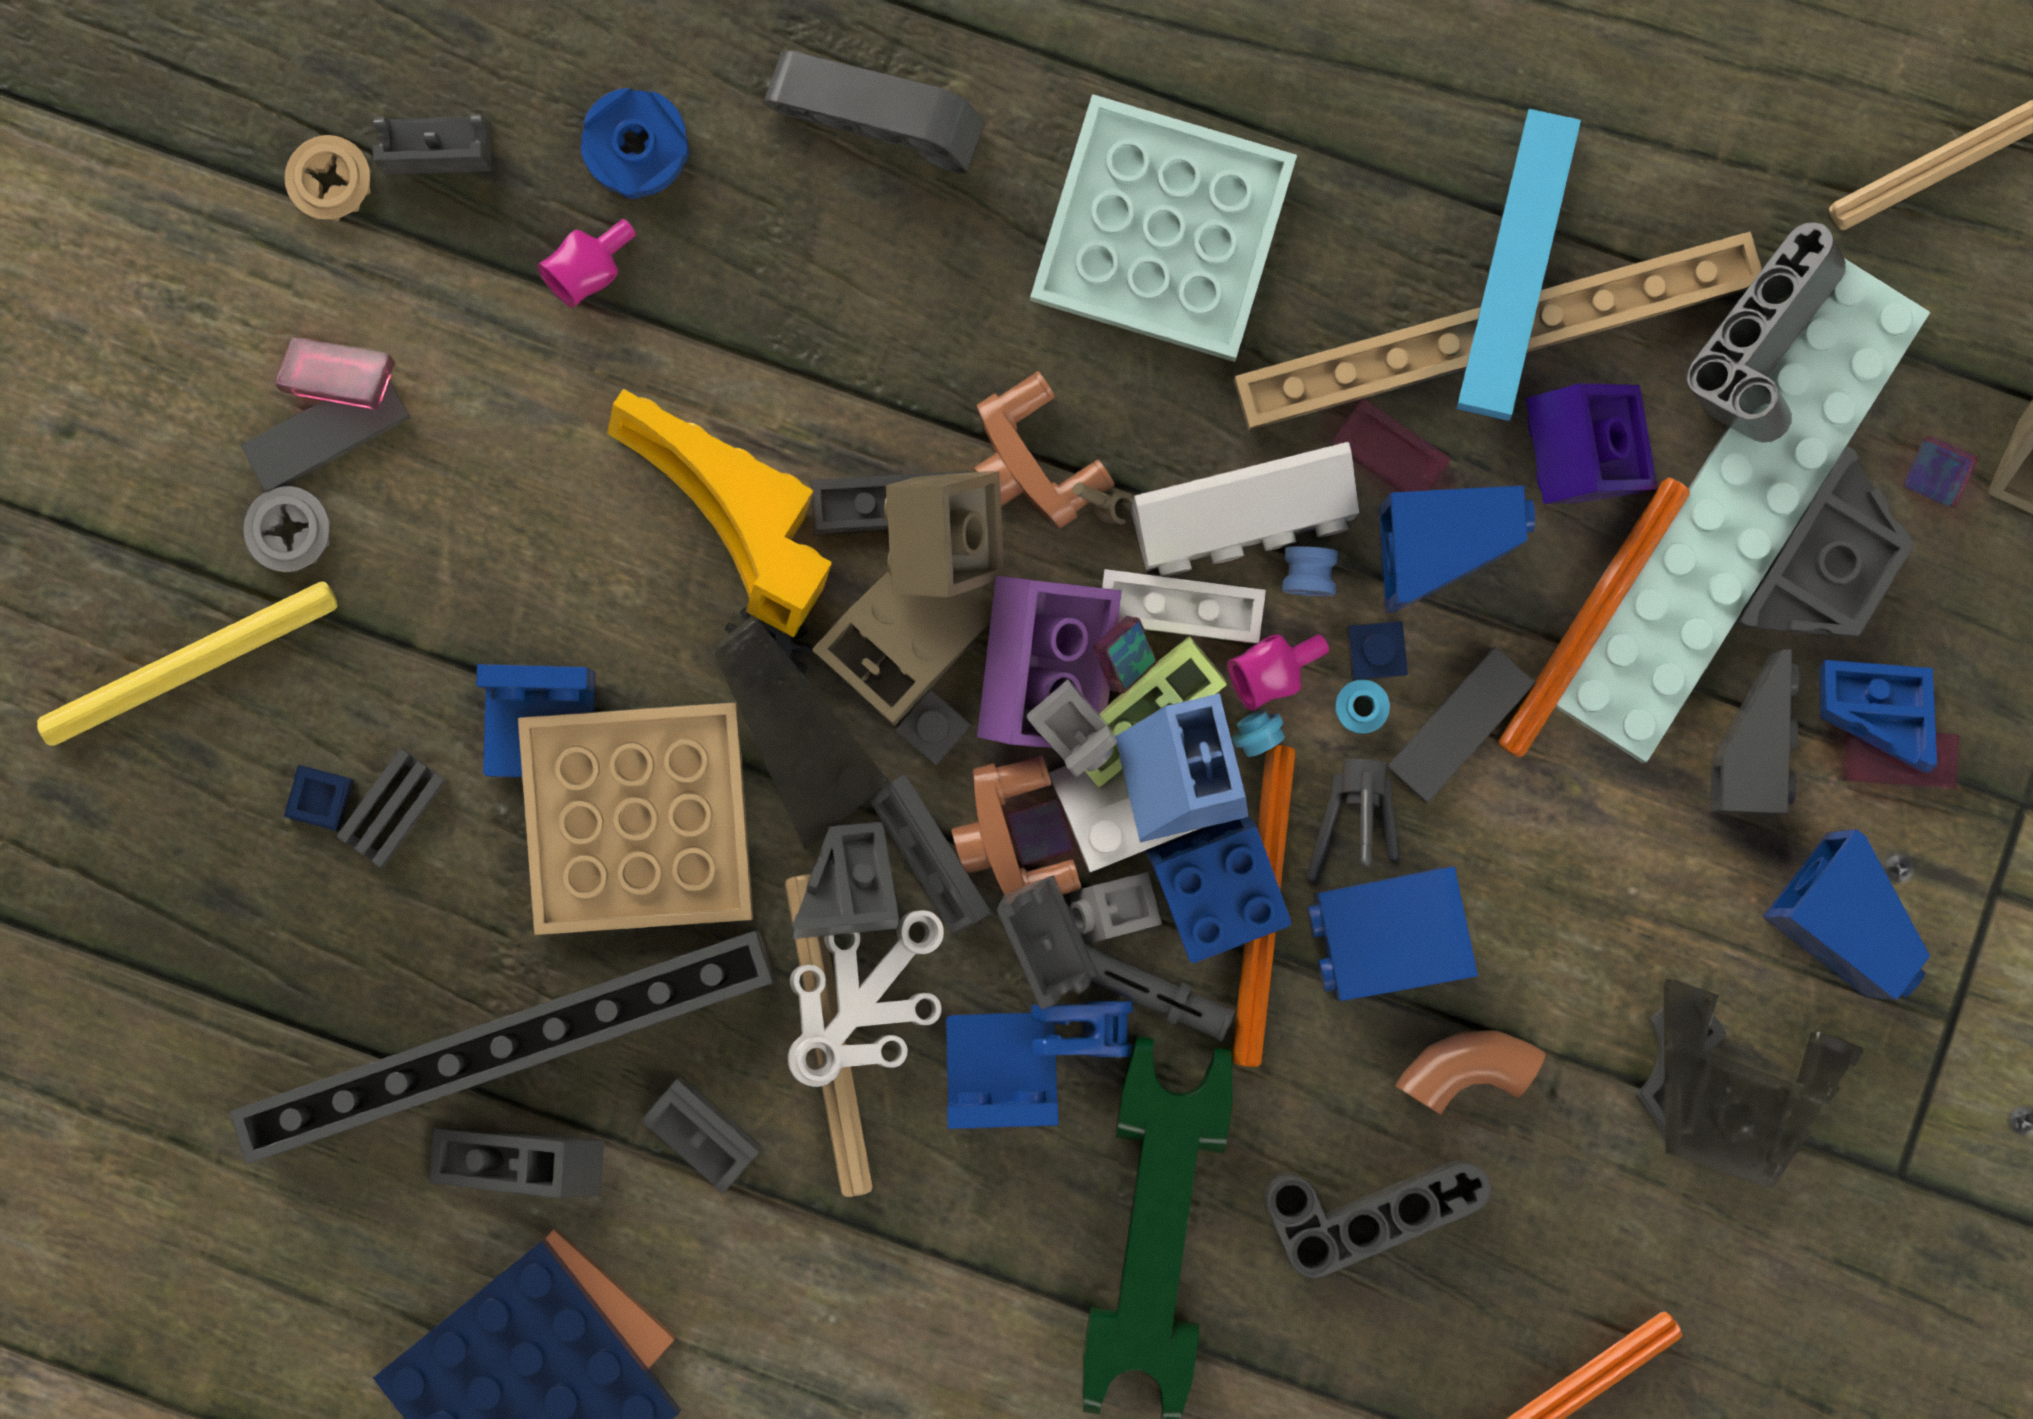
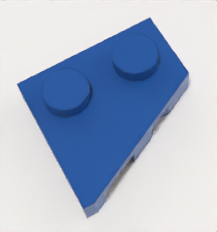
[1819,660,1937,773]

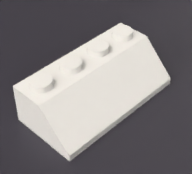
[1130,442,1359,577]

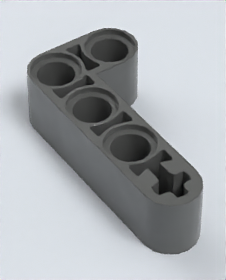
[763,50,985,174]
[1687,222,1846,443]
[1263,1159,1491,1278]

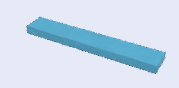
[1456,109,1581,421]

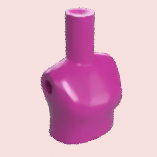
[537,219,636,308]
[1227,634,1329,711]

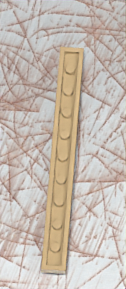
[1234,231,1762,431]

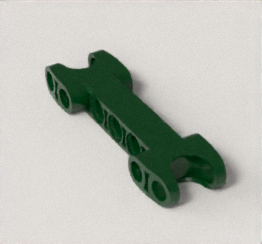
[1082,1036,1233,1419]

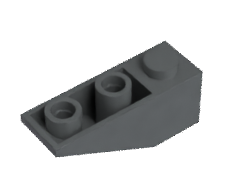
[1710,649,1800,815]

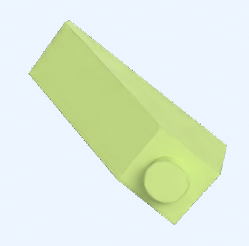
[1085,636,1227,788]

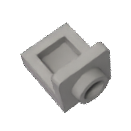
[1027,680,1117,777]

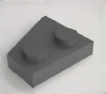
[792,822,899,939]

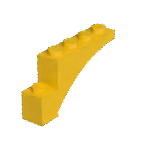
[607,389,832,637]

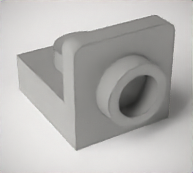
[1069,872,1162,944]

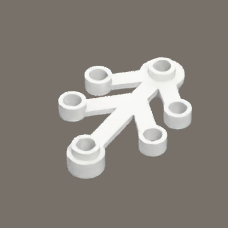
[788,910,944,1087]

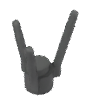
[1306,759,1399,882]

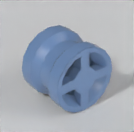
[1282,546,1339,597]

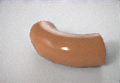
[1395,1030,1546,1115]

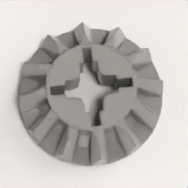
[243,486,332,572]

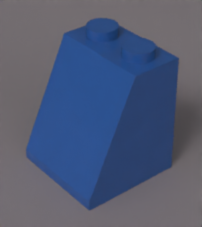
[1378,485,1535,613]
[1762,829,1930,1000]
[1307,866,1478,1001]

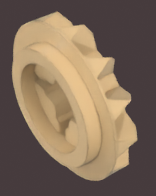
[285,135,372,221]

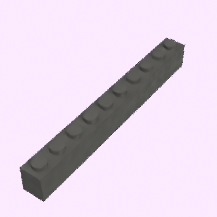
[229,930,778,1164]

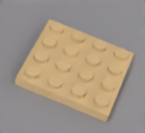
[518,702,753,935]

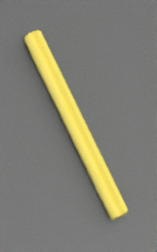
[37,582,337,746]

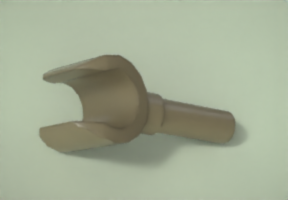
[1073,482,1133,525]

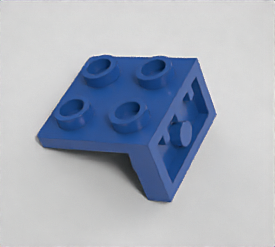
[476,664,596,777]
[1145,816,1291,963]
[946,1012,1059,1129]

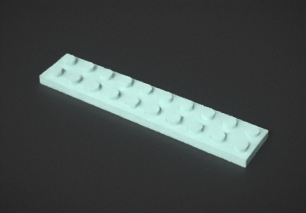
[1555,258,1930,763]

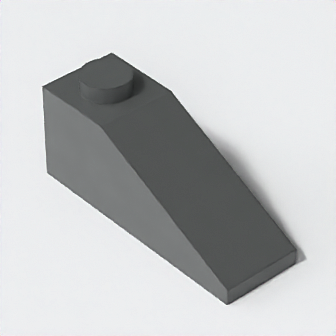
[430,1128,604,1199]

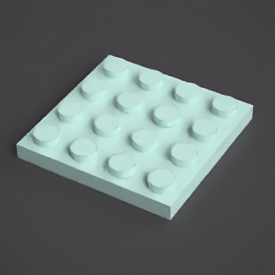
[1030,94,1297,362]

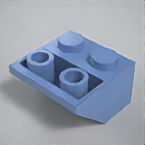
[1115,693,1248,842]

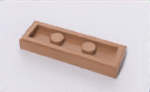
[546,1227,677,1369]

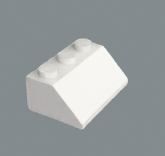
[1049,766,1197,873]

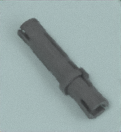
[1085,943,1235,1042]

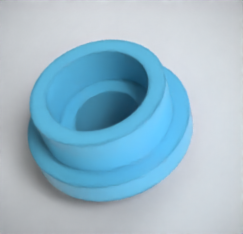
[1335,680,1390,734]
[1232,710,1285,757]

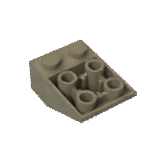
[812,571,993,727]

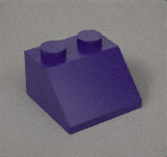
[1526,383,1658,504]

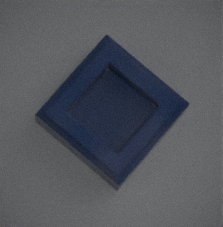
[284,765,354,831]

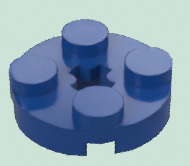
[581,88,690,200]

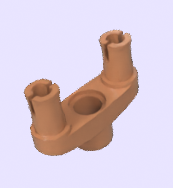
[973,371,1115,529]
[951,755,1082,895]

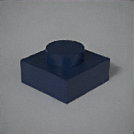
[1347,621,1408,681]

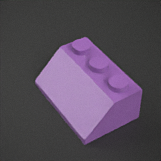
[977,576,1122,748]

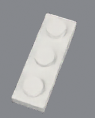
[1102,569,1266,644]

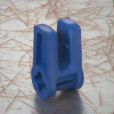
[1031,1000,1133,1057]

